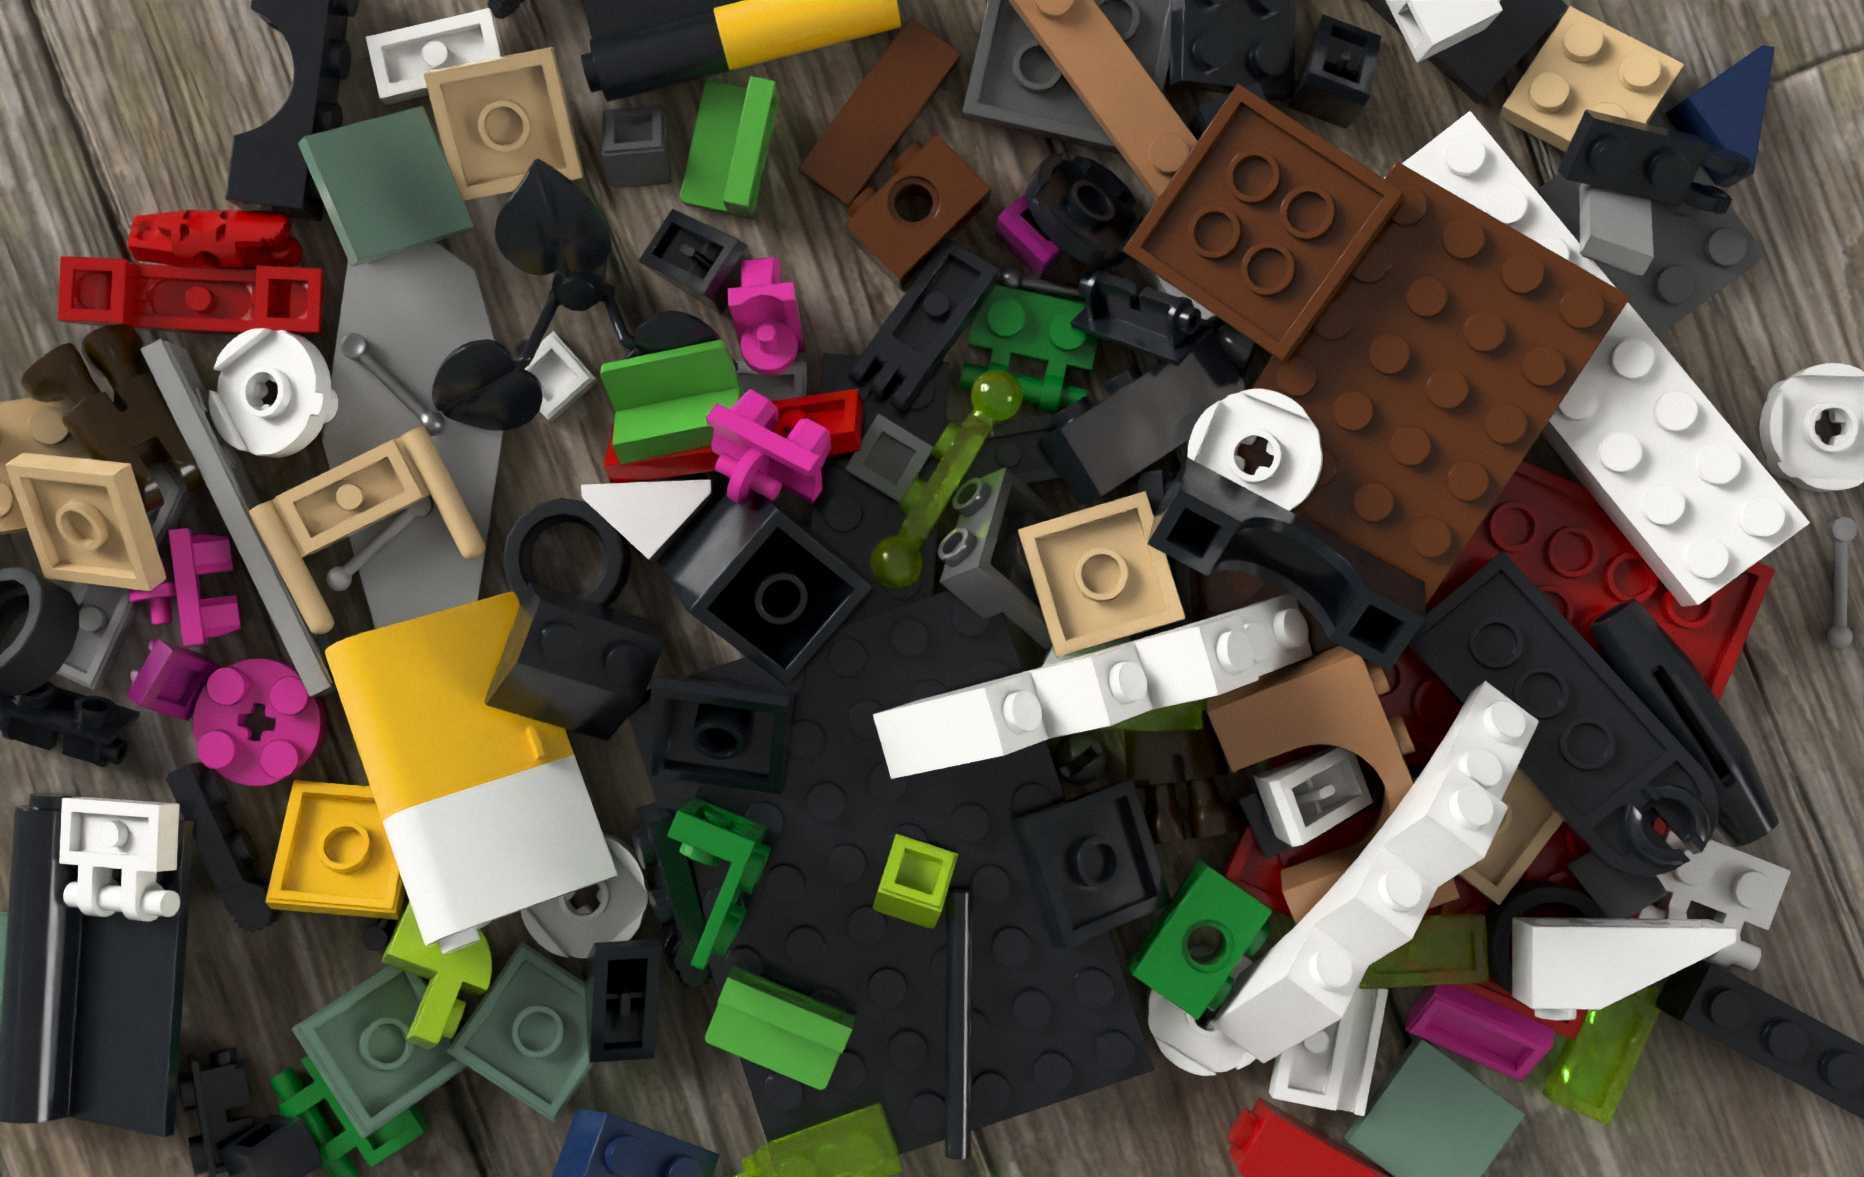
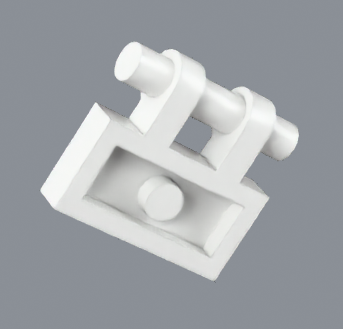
[59,797,180,922]
[1630,826,1791,971]

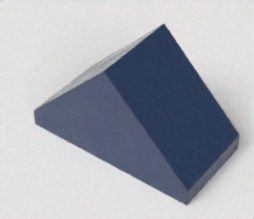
[1665,45,1775,188]

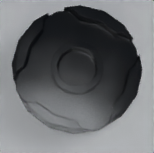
[1025,153,1144,268]

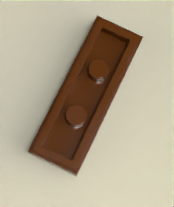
[798,16,961,209]

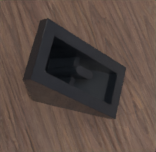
[1288,14,1381,129]
[639,209,753,315]
[584,939,662,1063]

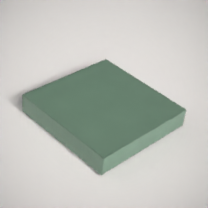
[298,106,474,267]
[446,942,595,1123]
[291,965,468,1139]
[1343,1035,1526,1177]

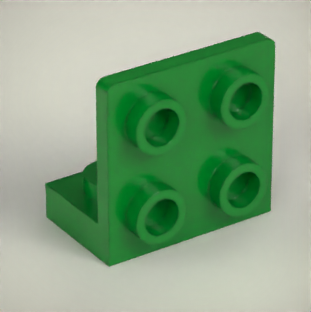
[667,797,772,970]

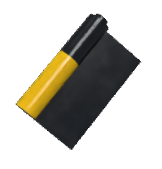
[581,0,902,102]

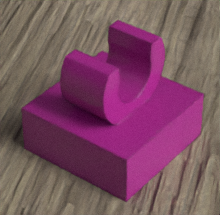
[126,639,221,721]

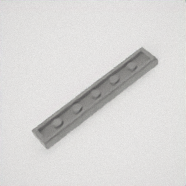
[140,339,338,697]

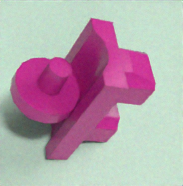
[727,257,805,375]
[706,389,831,505]
[128,528,243,648]

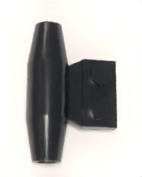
[1589,598,1779,847]

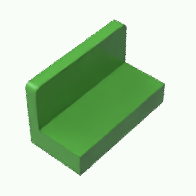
[680,76,780,219]
[600,340,745,464]
[705,966,855,1090]

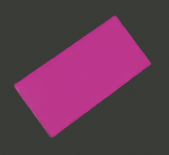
[1405,977,1554,1082]

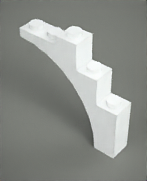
[873,594,1313,779]
[1212,681,1539,1063]

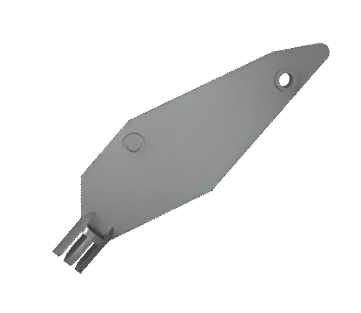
[322,242,504,629]

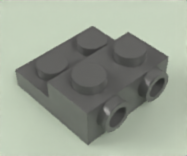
[938,467,1061,649]

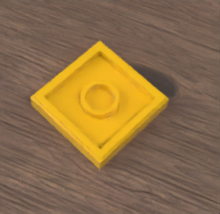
[265,780,406,920]

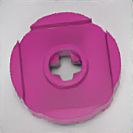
[193,658,328,786]

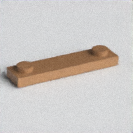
[1008,0,1198,201]

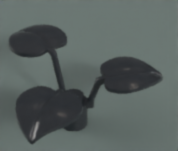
[432,159,738,431]

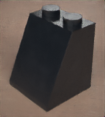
[657,478,872,687]

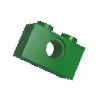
[1126,859,1273,1020]

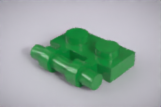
[959,285,1099,414]
[268,1055,431,1177]

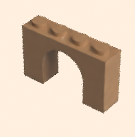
[1207,645,1464,925]

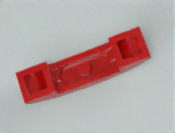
[57,256,325,335]

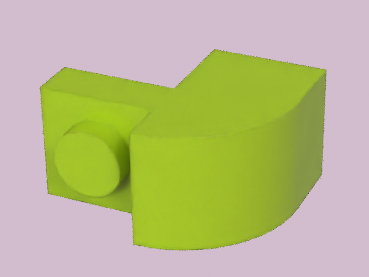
[381,898,492,1050]

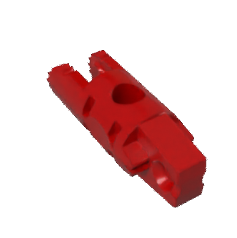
[127,210,303,268]

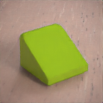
[872,834,958,929]

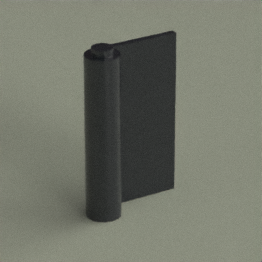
[0,793,195,1137]

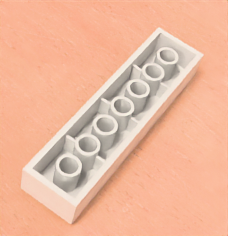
[1384,111,1810,607]

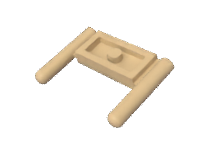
[248,426,486,635]

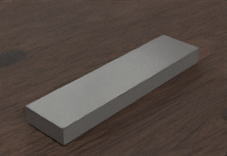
[56,464,192,690]

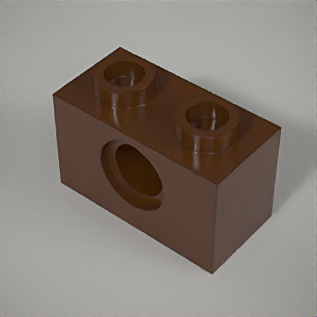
[845,134,991,289]

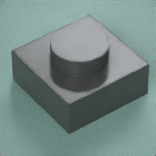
[845,413,934,504]

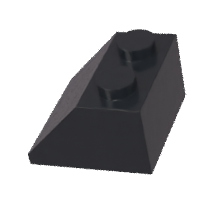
[484,581,666,741]

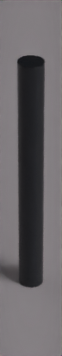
[945,890,973,1159]

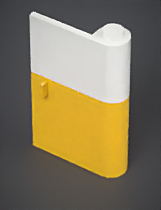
[324,591,618,955]

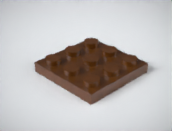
[1122,84,1405,363]

